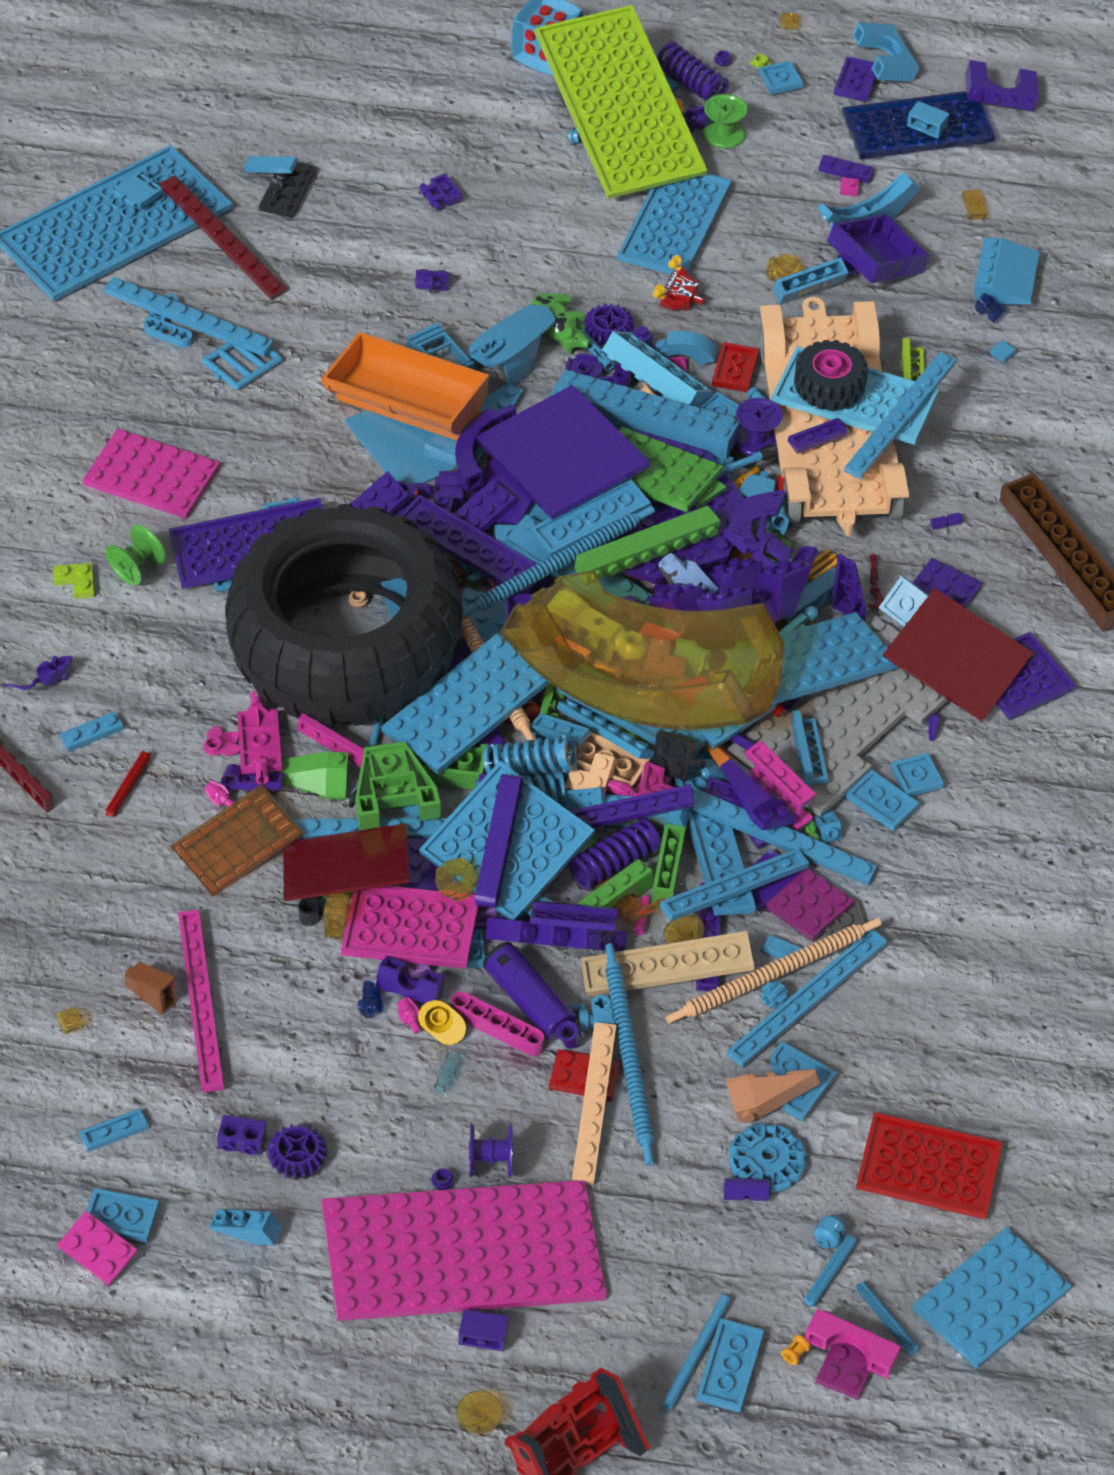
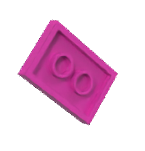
[57,1211,138,1287]

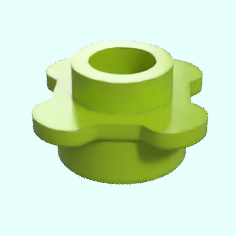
[750,54,771,69]

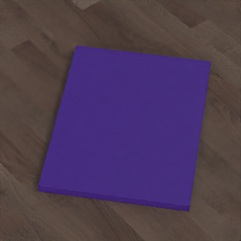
[476,385,651,519]

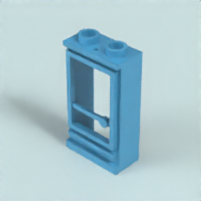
[407,322,475,370]

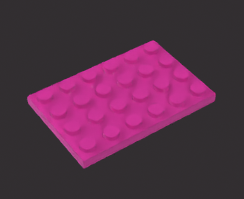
[83,428,220,519]
[341,886,479,969]

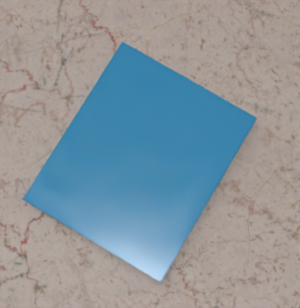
[345,410,484,484]

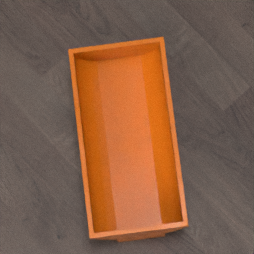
[321,332,490,441]

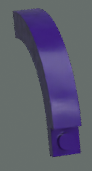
[455,405,516,492]

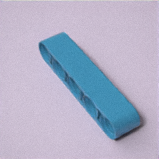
[782,568,836,624]

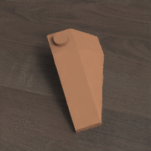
[726,1069,820,1123]

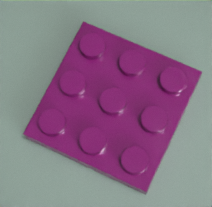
[766,868,854,942]

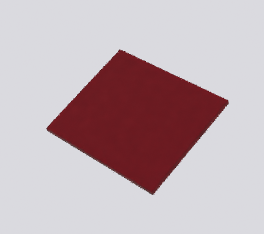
[882,588,1033,722]
[283,823,410,902]

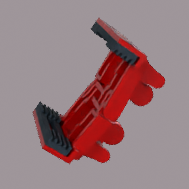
[504,1367,650,1475]

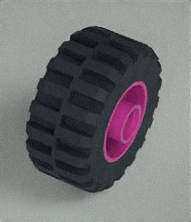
[794,339,868,411]

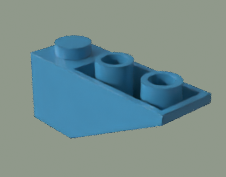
[209,1209,283,1246]

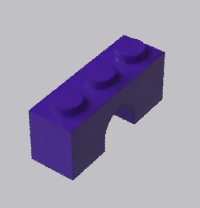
[375,956,446,1004]

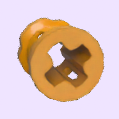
[781,1335,811,1366]

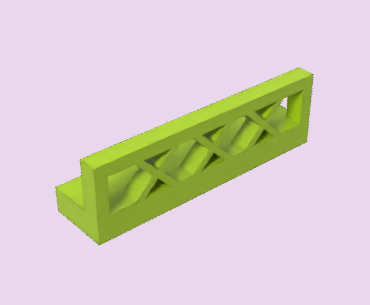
[901,338,924,380]

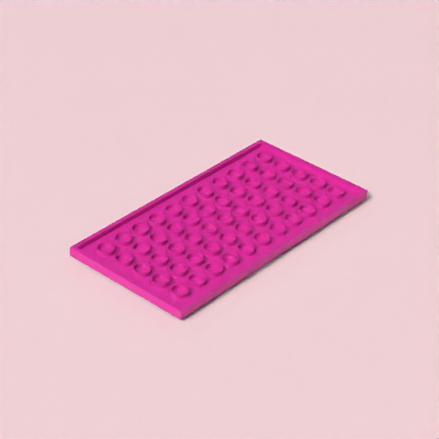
[321,1180,606,1321]

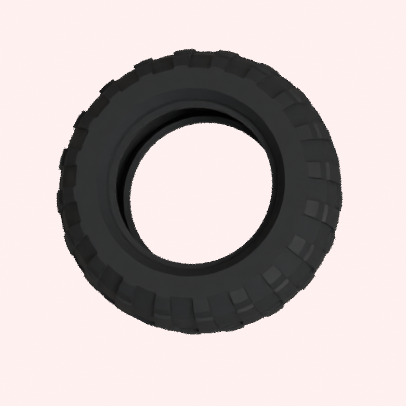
[225,504,463,726]

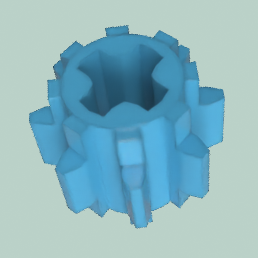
[760,981,788,1008]

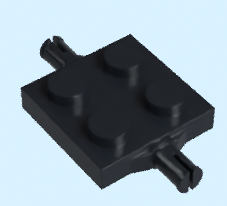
[645,730,706,781]

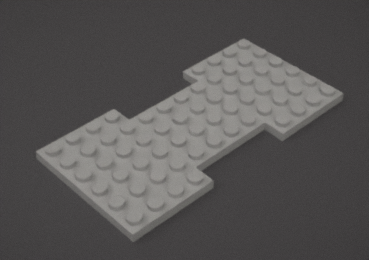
[726,618,948,817]

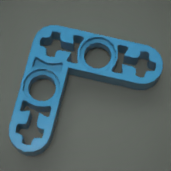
[144,294,193,348]

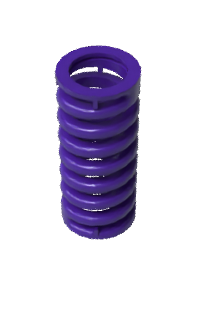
[657,41,729,102]
[568,818,661,891]

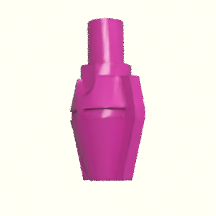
[204,780,237,809]
[608,780,639,797]
[397,997,422,1034]

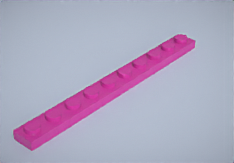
[178,910,224,1093]

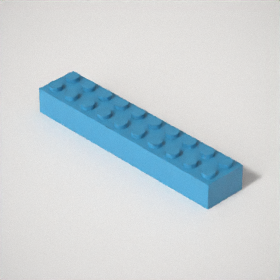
[551,369,741,459]

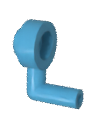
[567,1003,593,1031]

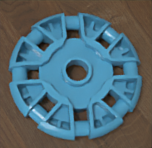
[728,1123,807,1193]

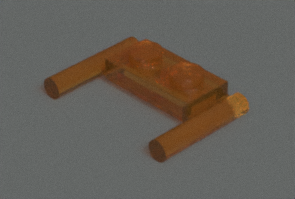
[595,876,665,923]

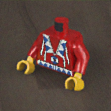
[653,255,706,311]

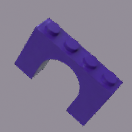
[965,60,1039,111]

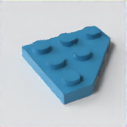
[770,1041,837,1122]

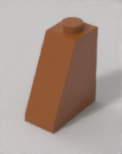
[124,962,177,1015]

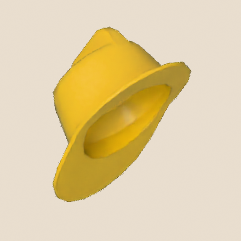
[418,1000,466,1045]

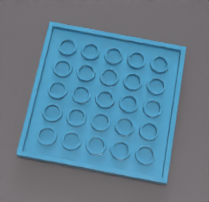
[419,761,595,921]

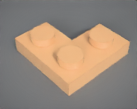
[565,753,616,796]

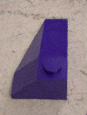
[831,553,866,622]

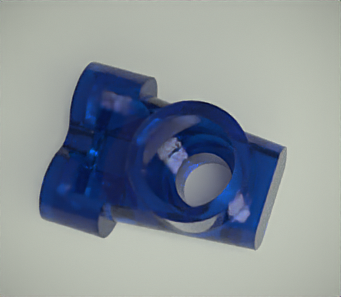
[975,293,1006,323]
[357,981,383,1018]

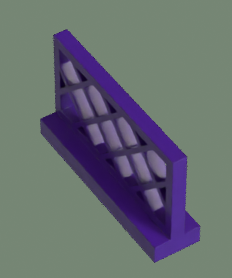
[530,901,618,931]

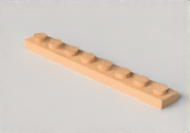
[572,1022,616,1186]

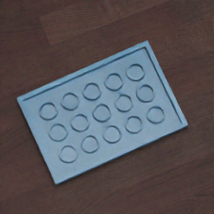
[912,1227,1071,1369]

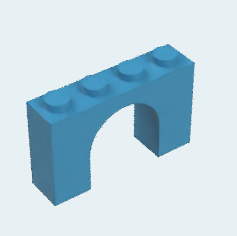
[852,22,919,82]

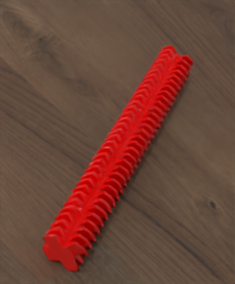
[105,751,151,817]

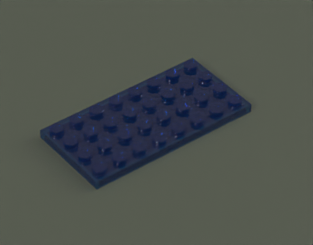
[842,91,995,159]

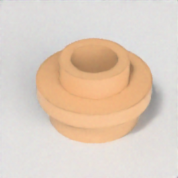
[349,591,368,608]

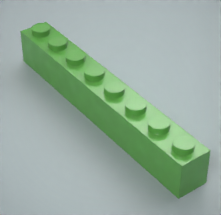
[574,506,720,584]

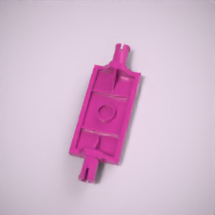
[237,691,282,784]

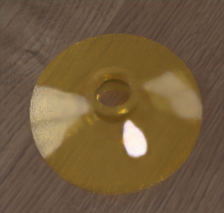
[663,915,705,944]
[456,1391,502,1434]

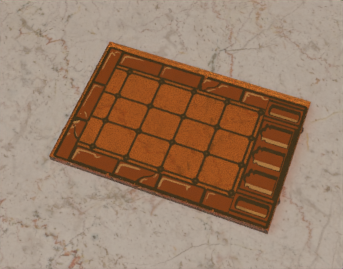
[171,784,304,896]

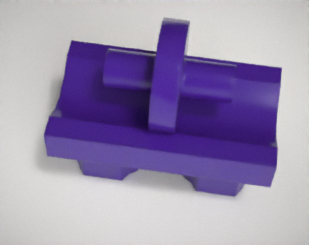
[415,269,449,292]

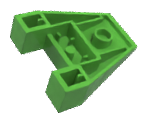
[355,741,441,830]

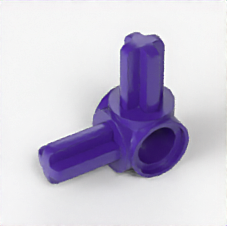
[596,362,631,388]

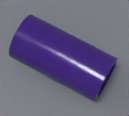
[724,1178,769,1201]

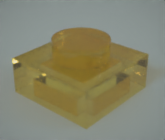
[780,13,798,30]
[56,1007,84,1034]

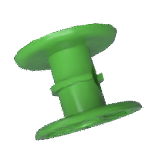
[703,94,748,148]
[105,524,166,585]

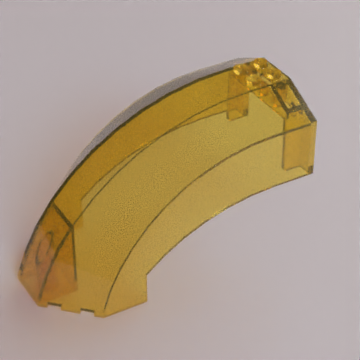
[500,570,785,730]

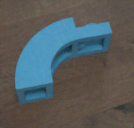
[654,331,718,366]

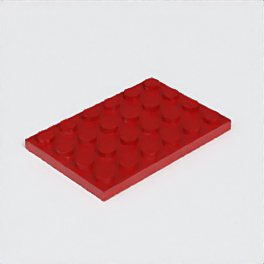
[856,1112,1003,1220]

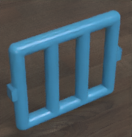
[202,342,283,390]

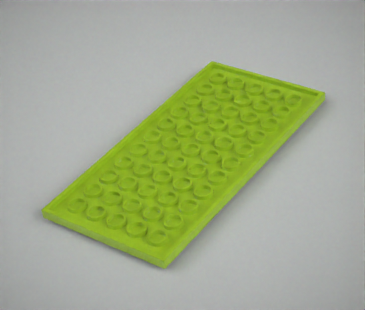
[535,5,707,199]

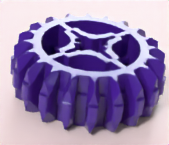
[585,303,634,345]
[268,1123,327,1180]

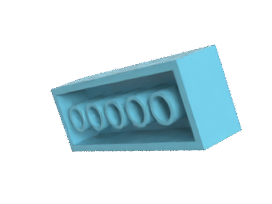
[602,331,713,408]

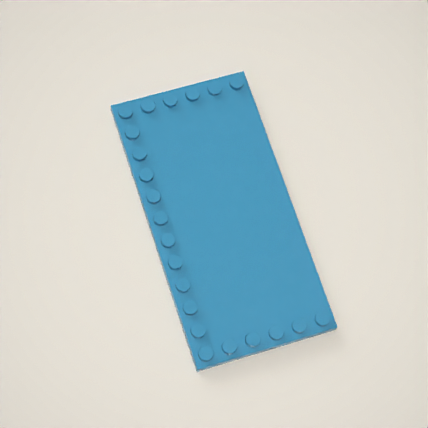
[0,145,233,301]

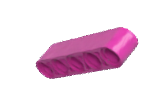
[451,991,544,1056]

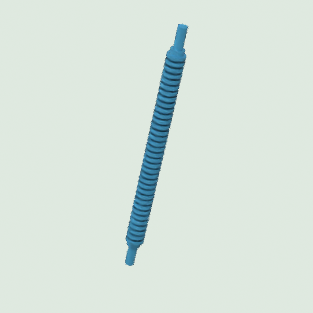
[463,506,655,618]
[605,943,654,1166]

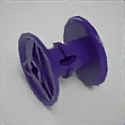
[735,398,783,456]
[469,1122,513,1178]

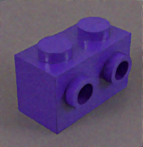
[459,1310,508,1352]

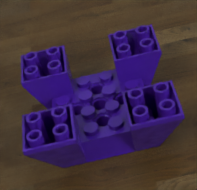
[647,558,812,640]

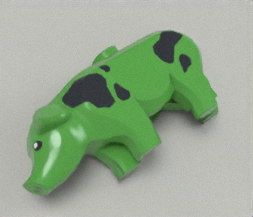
[531,293,590,355]

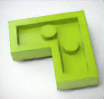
[53,563,94,599]

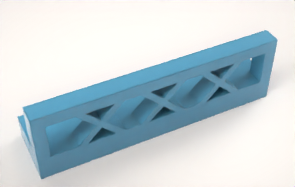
[791,710,828,785]

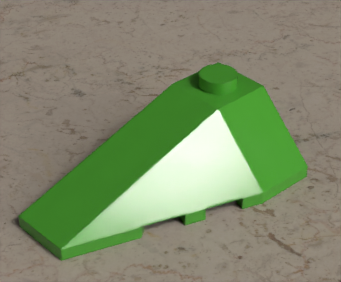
[268,752,349,800]

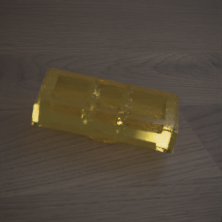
[962,189,987,220]

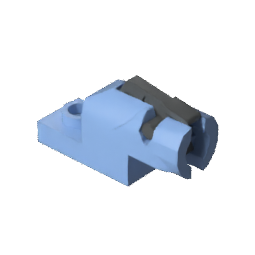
[658,553,718,593]

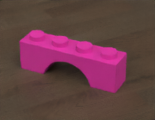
[805,1309,901,1379]

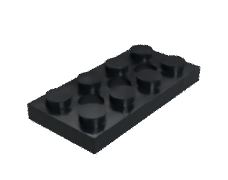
[259,162,316,218]

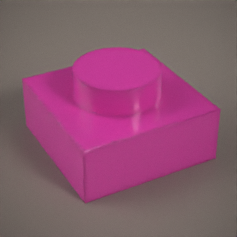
[840,178,859,196]

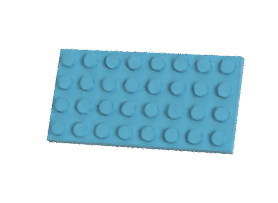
[771,346,939,445]

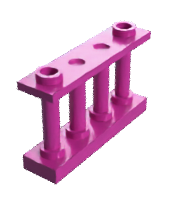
[745,740,816,831]

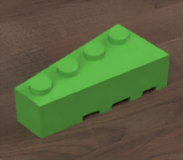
[418,744,488,790]

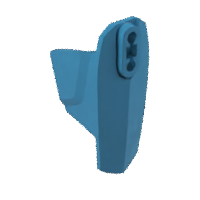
[469,305,555,386]

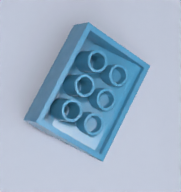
[975,238,1040,304]

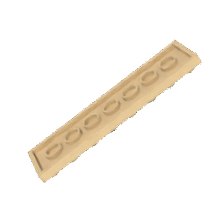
[580,931,754,997]

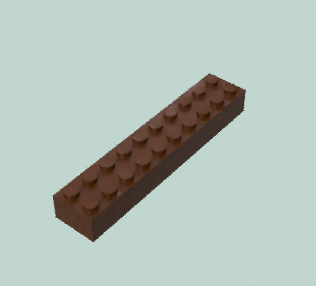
[999,473,1114,631]

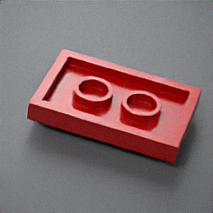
[711,342,759,393]
[549,1049,621,1102]

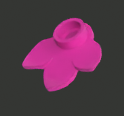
[203,725,240,756]

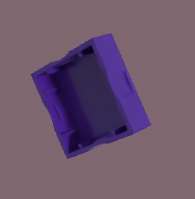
[827,214,930,284]

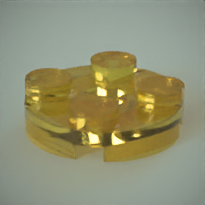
[766,254,803,282]
[435,858,478,901]

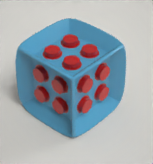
[511,0,584,75]

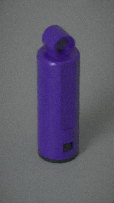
[482,942,582,1049]

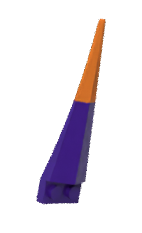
[705,743,797,831]

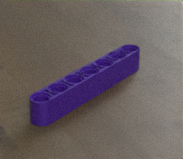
[475,774,523,908]

